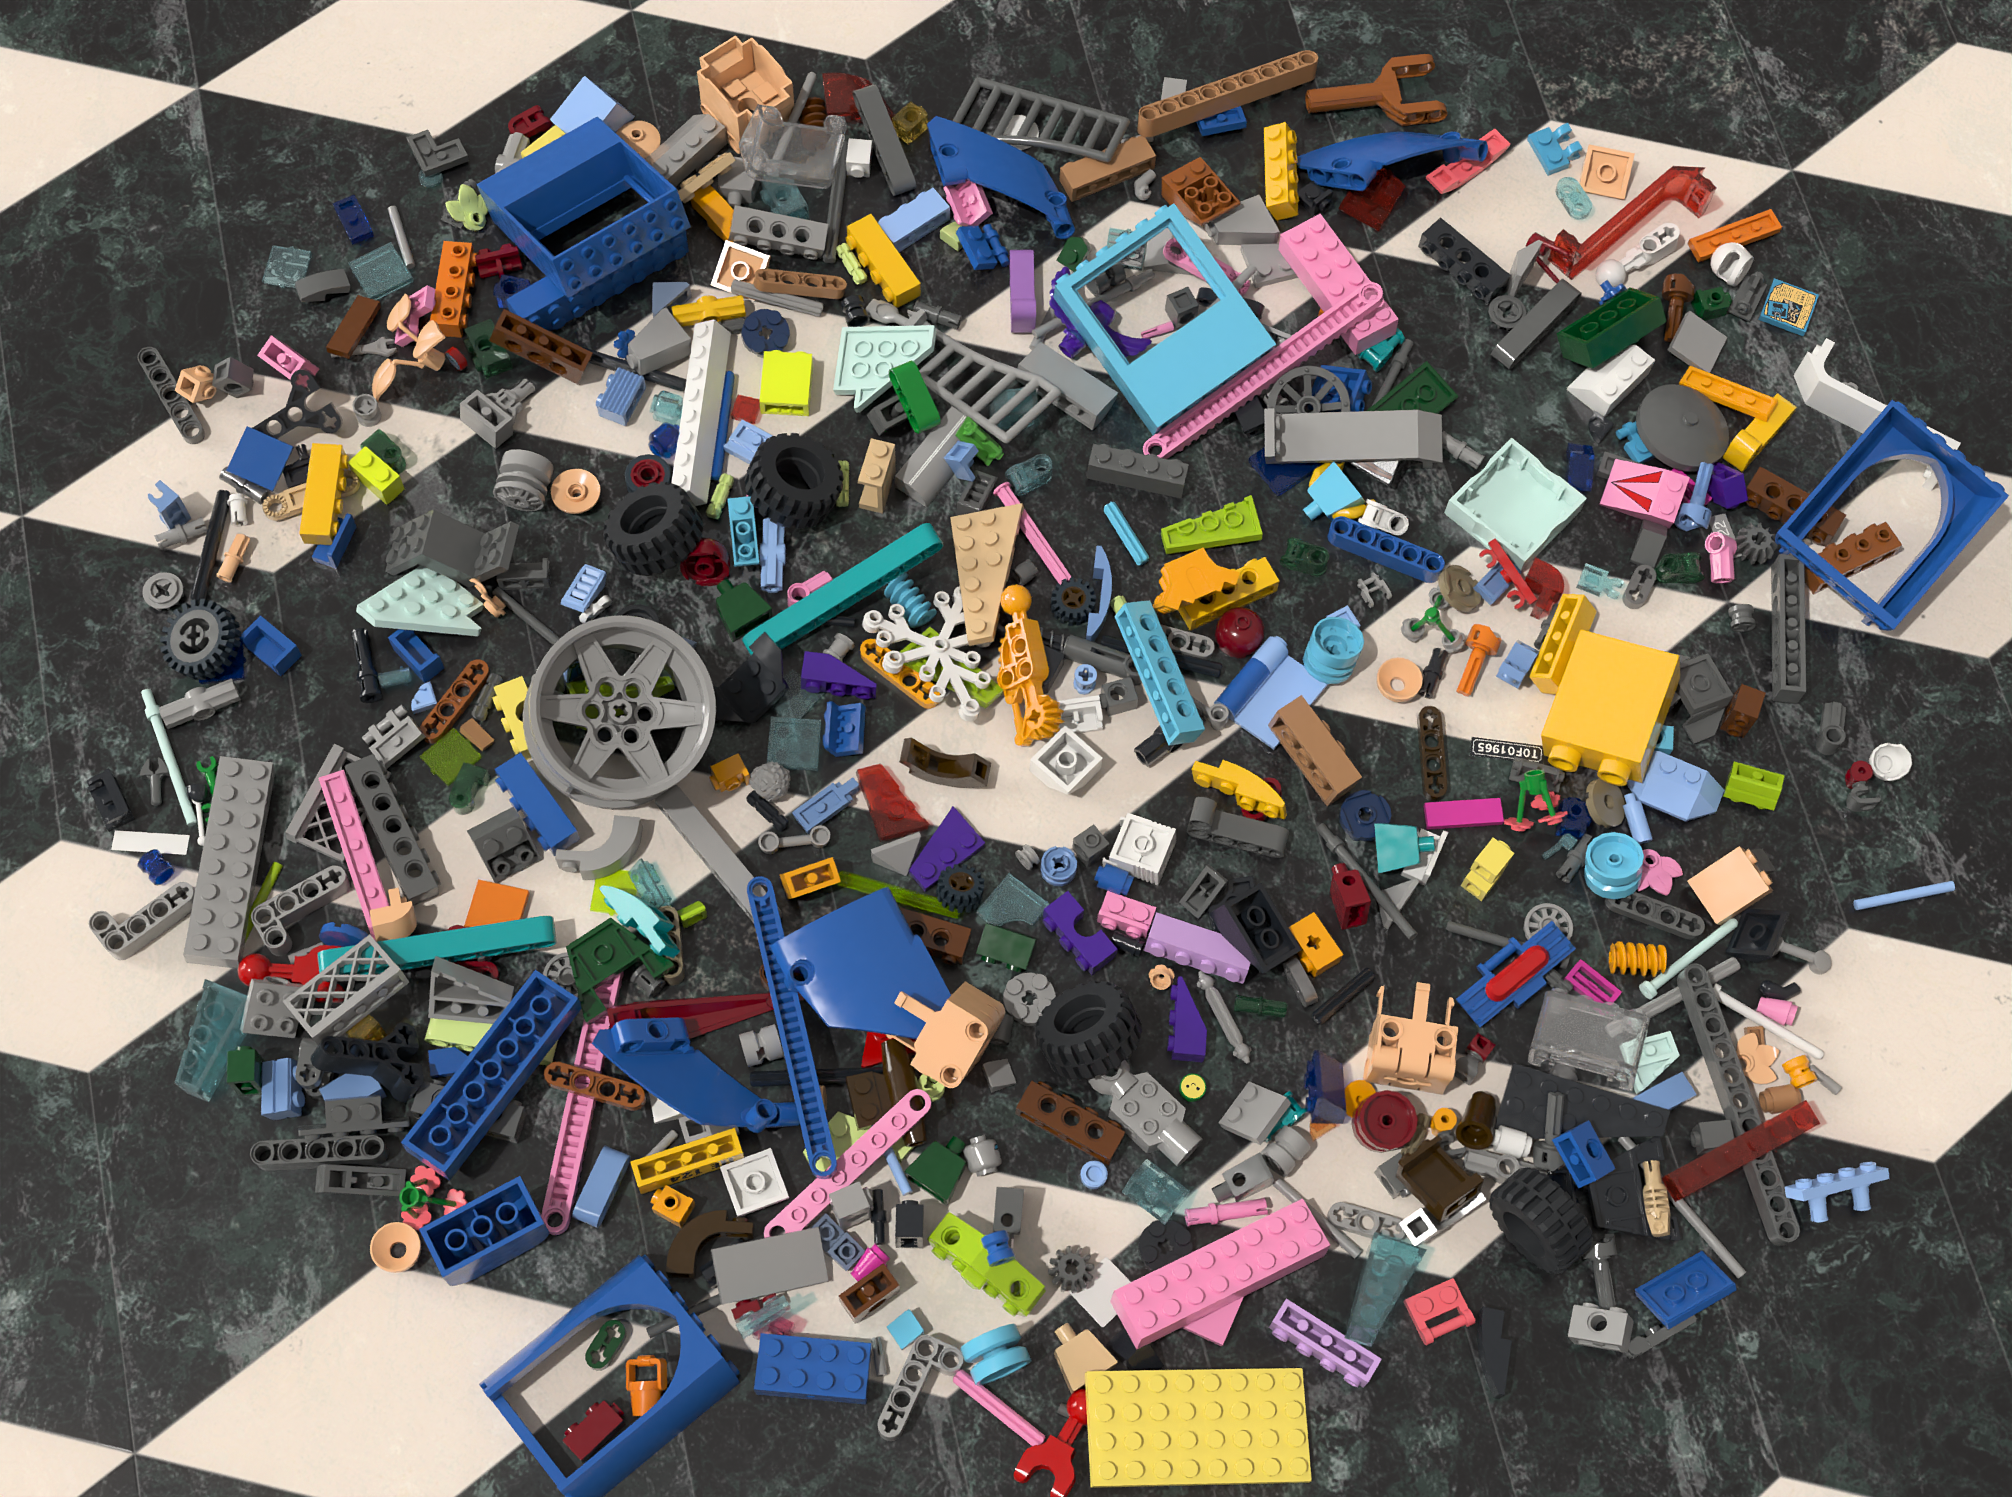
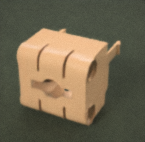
[886,981,1005,1088]
[1363,982,1458,1095]

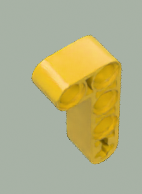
[1723,393,1797,472]

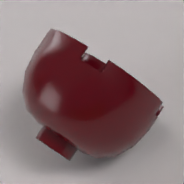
[680,538,730,586]
[1215,607,1265,658]

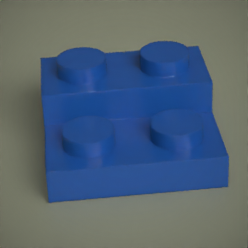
[1307,365,1372,412]

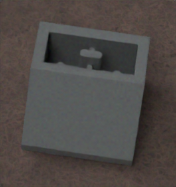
[467,807,541,883]

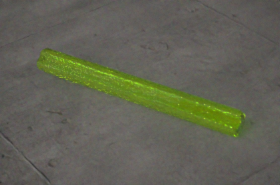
[837,870,960,919]

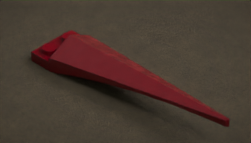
[607,992,804,1039]

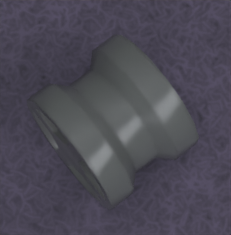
[1728,604,1756,632]

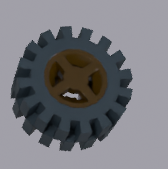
[1051,577,1096,626]
[936,864,985,913]

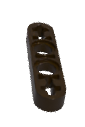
[1417,706,1447,802]

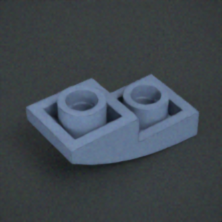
[811,1213,865,1271]

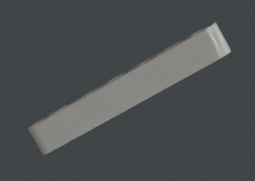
[655,785,783,923]

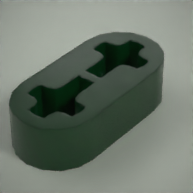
[585,1320,626,1371]

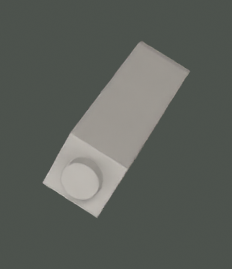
[1205,195,1280,245]
[626,308,691,376]

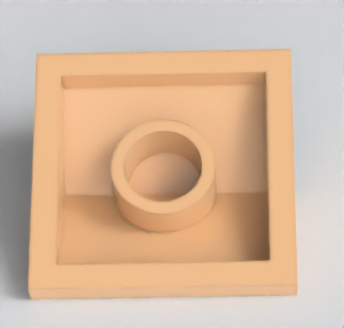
[1578,144,1635,200]
[711,240,771,301]

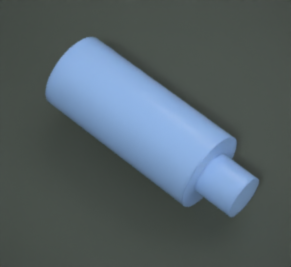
[1623,793,1653,845]

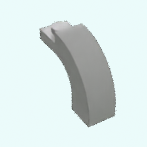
[555,815,643,880]
[1399,1191,1487,1246]

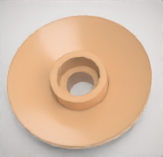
[616,121,661,159]
[551,469,600,514]

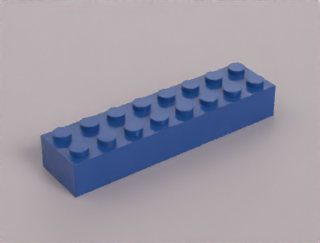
[506,230,689,332]
[401,970,582,1181]

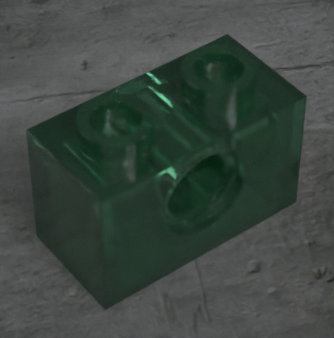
[463,319,513,379]

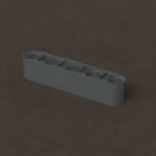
[853,84,916,196]
[1491,279,1582,370]
[250,1135,389,1171]

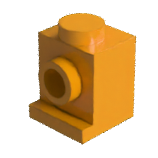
[709,754,750,792]
[651,1185,695,1229]

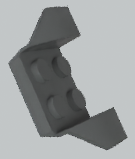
[1664,651,1733,744]

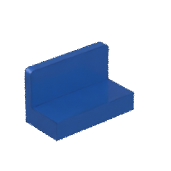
[312,513,356,569]

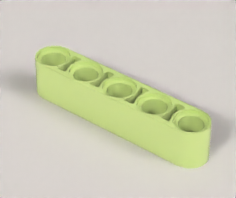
[425,1018,558,1065]

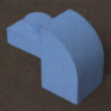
[1496,640,1540,689]

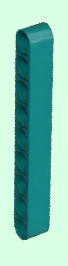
[742,523,943,655]
[317,916,557,975]

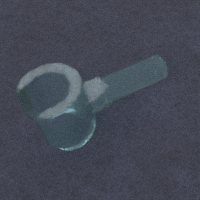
[1542,833,1577,860]

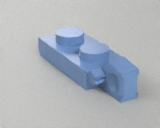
[792,778,860,834]

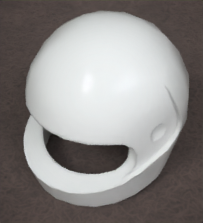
[1711,242,1754,287]

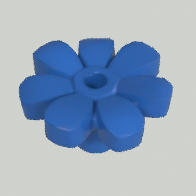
[1599,280,1627,305]
[614,329,635,360]

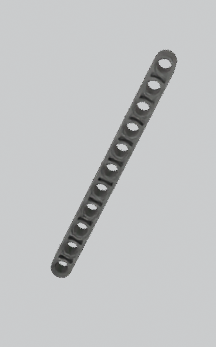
[1677,963,1800,1246]

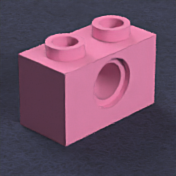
[258,336,319,387]

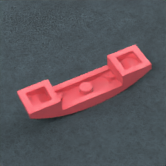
[1426,129,1510,194]

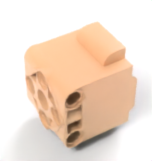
[697,36,794,154]

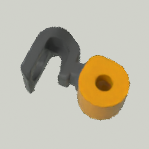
[1430,1108,1467,1160]

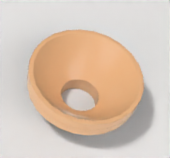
[1376,657,1422,702]
[370,1222,421,1273]

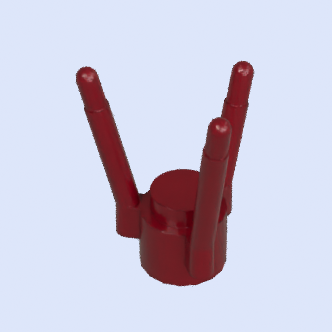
[1526,232,1576,284]

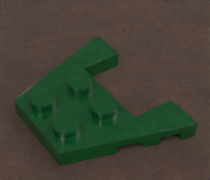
[566,917,675,1025]

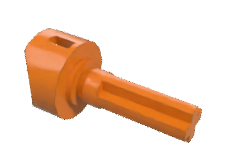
[1456,624,1502,697]

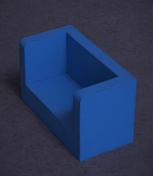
[239,616,302,677]
[388,629,444,683]

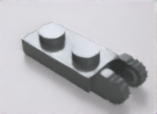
[1624,1315,1697,1359]

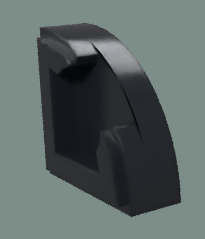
[1588,410,1614,444]

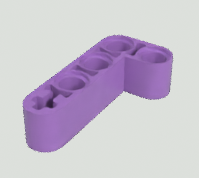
[1009,250,1036,333]

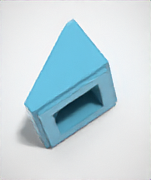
[887,1309,925,1350]

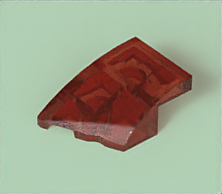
[822,73,896,121]
[1338,167,1406,231]

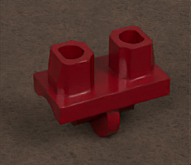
[475,243,523,280]

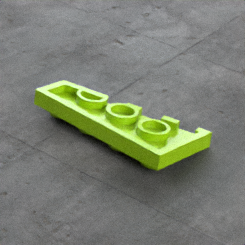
[1161,495,1263,554]
[896,627,1003,709]

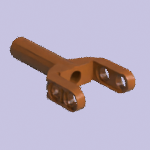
[1305,54,1447,126]

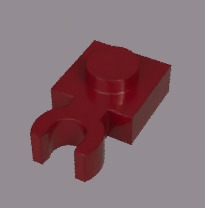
[731,1293,780,1324]

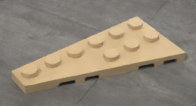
[950,503,1024,646]

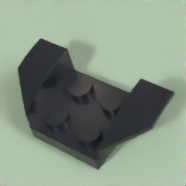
[713,632,789,723]

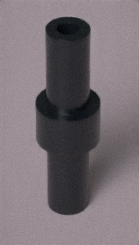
[871,1189,887,1245]

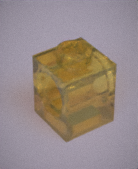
[892,101,928,145]

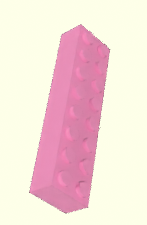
[1110,1199,1330,1349]

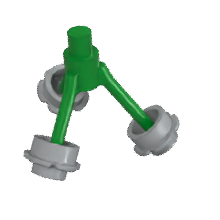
[1401,585,1466,653]

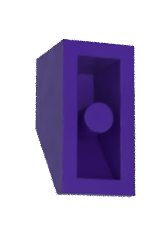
[1697,462,1748,509]

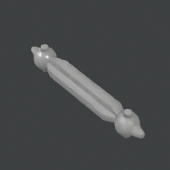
[1197,971,1251,1064]

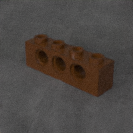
[489,309,593,385]
[1745,466,1846,547]
[899,907,972,966]
[1015,1080,1125,1166]

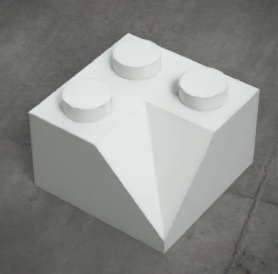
[1029,726,1103,794]

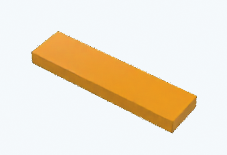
[1679,366,1778,422]

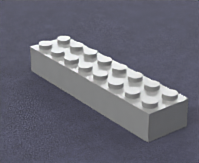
[183,756,275,969]

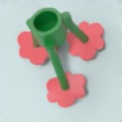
[1504,770,1568,831]
[399,1165,468,1231]

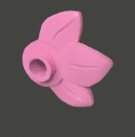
[1637,849,1683,896]

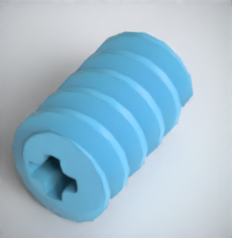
[884,573,937,628]

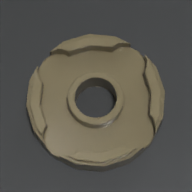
[1438,565,1481,612]
[1586,778,1625,829]

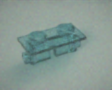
[628,858,672,909]

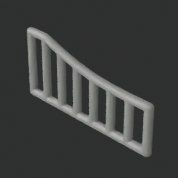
[919,321,1061,443]

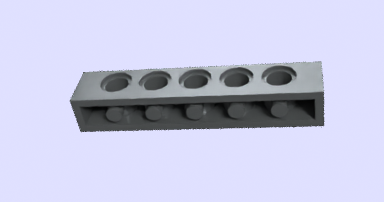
[1771,554,1806,703]
[345,754,441,906]

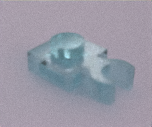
[1576,563,1624,599]

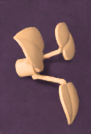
[372,294,445,402]

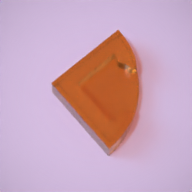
[1309,1104,1337,1141]

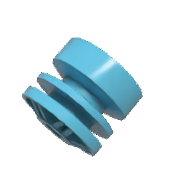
[1303,617,1364,684]

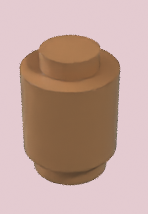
[1759,1084,1802,1114]

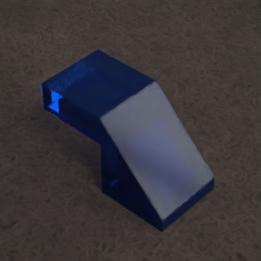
[1565,443,1595,492]

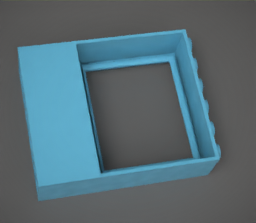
[1053,203,1276,436]

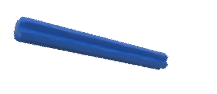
[711,371,735,480]

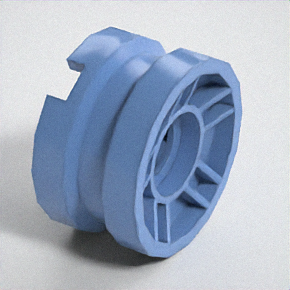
[1041,846,1077,886]

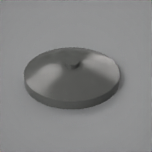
[1636,384,1729,472]

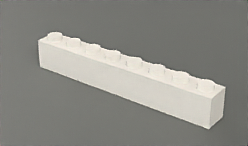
[672,320,731,506]

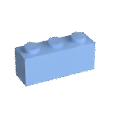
[878,188,950,252]

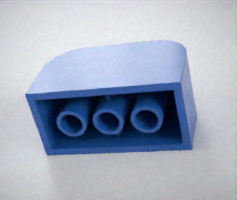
[419,1176,549,1286]

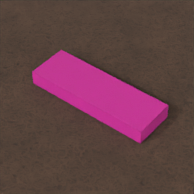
[1424,798,1504,830]

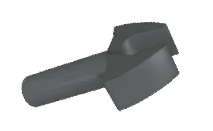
[140,757,170,806]

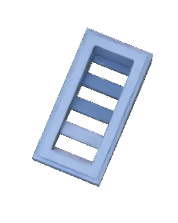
[561,564,606,613]

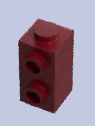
[562,1400,626,1464]

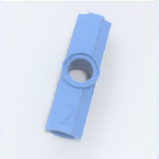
[760,517,786,593]

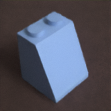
[550,76,635,134]

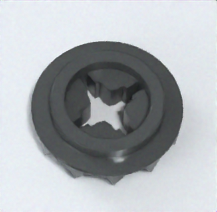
[1488,295,1526,331]

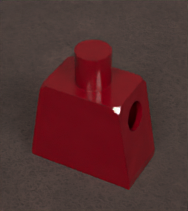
[1330,863,1371,930]

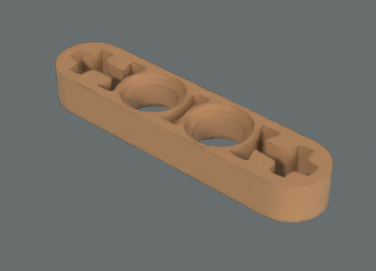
[753,269,847,299]

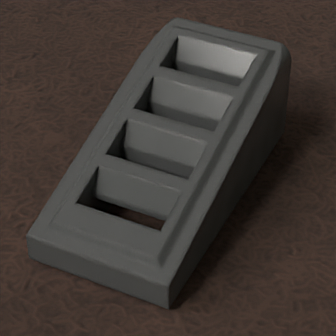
[956,470,998,516]

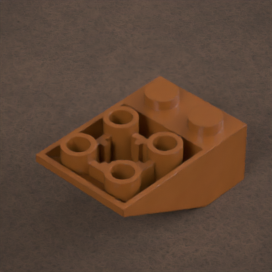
[1161,157,1240,226]

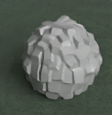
[749,761,790,802]

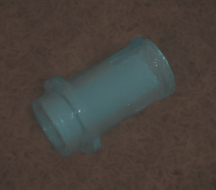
[378,666,412,689]

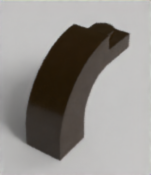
[899,737,991,788]
[666,1210,755,1279]

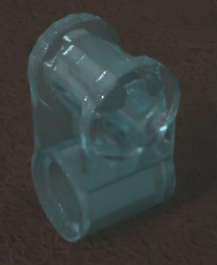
[1005,454,1053,496]

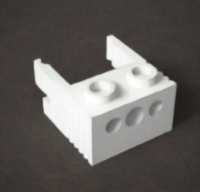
[1103,813,1176,885]

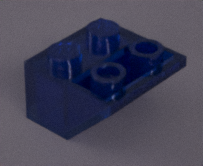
[1304,1050,1346,1124]

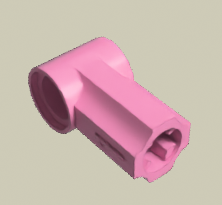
[1705,532,1737,584]
[788,571,833,607]

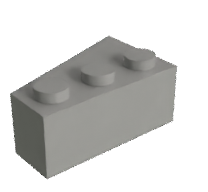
[428,956,514,1024]

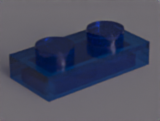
[332,195,374,245]

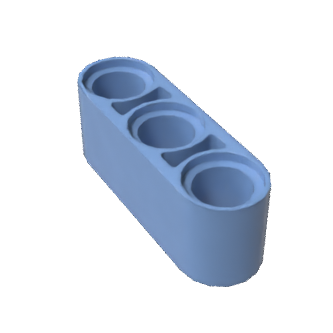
[572,1146,631,1228]

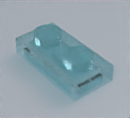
[736,1295,791,1339]

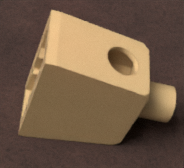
[1054,1323,1118,1394]

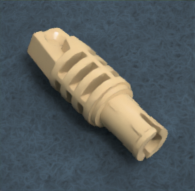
[1642,1160,1670,1237]

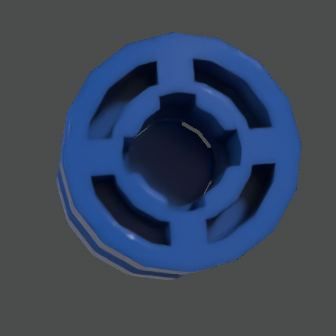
[981,1230,1015,1267]

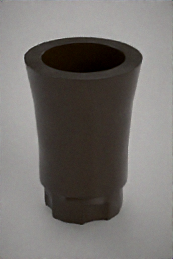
[1455,1091,1496,1150]

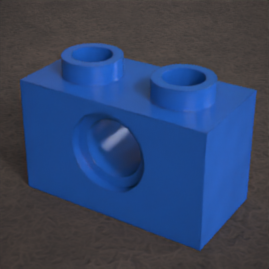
[1552,1120,1616,1188]

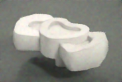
[579,595,612,623]

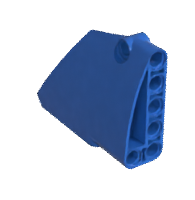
[770,887,951,1039]

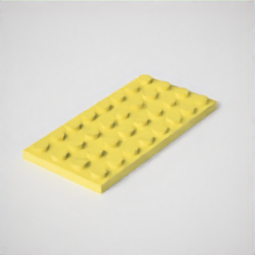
[1085,1368,1312,1488]

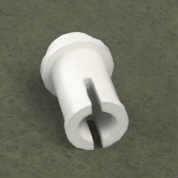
[227,493,248,527]

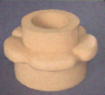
[1149,965,1175,990]

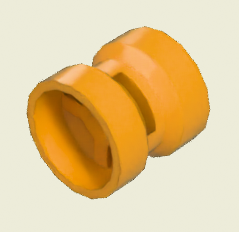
[1782,1055,1818,1089]

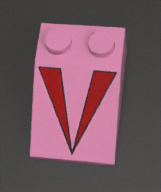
[1599,459,1690,528]

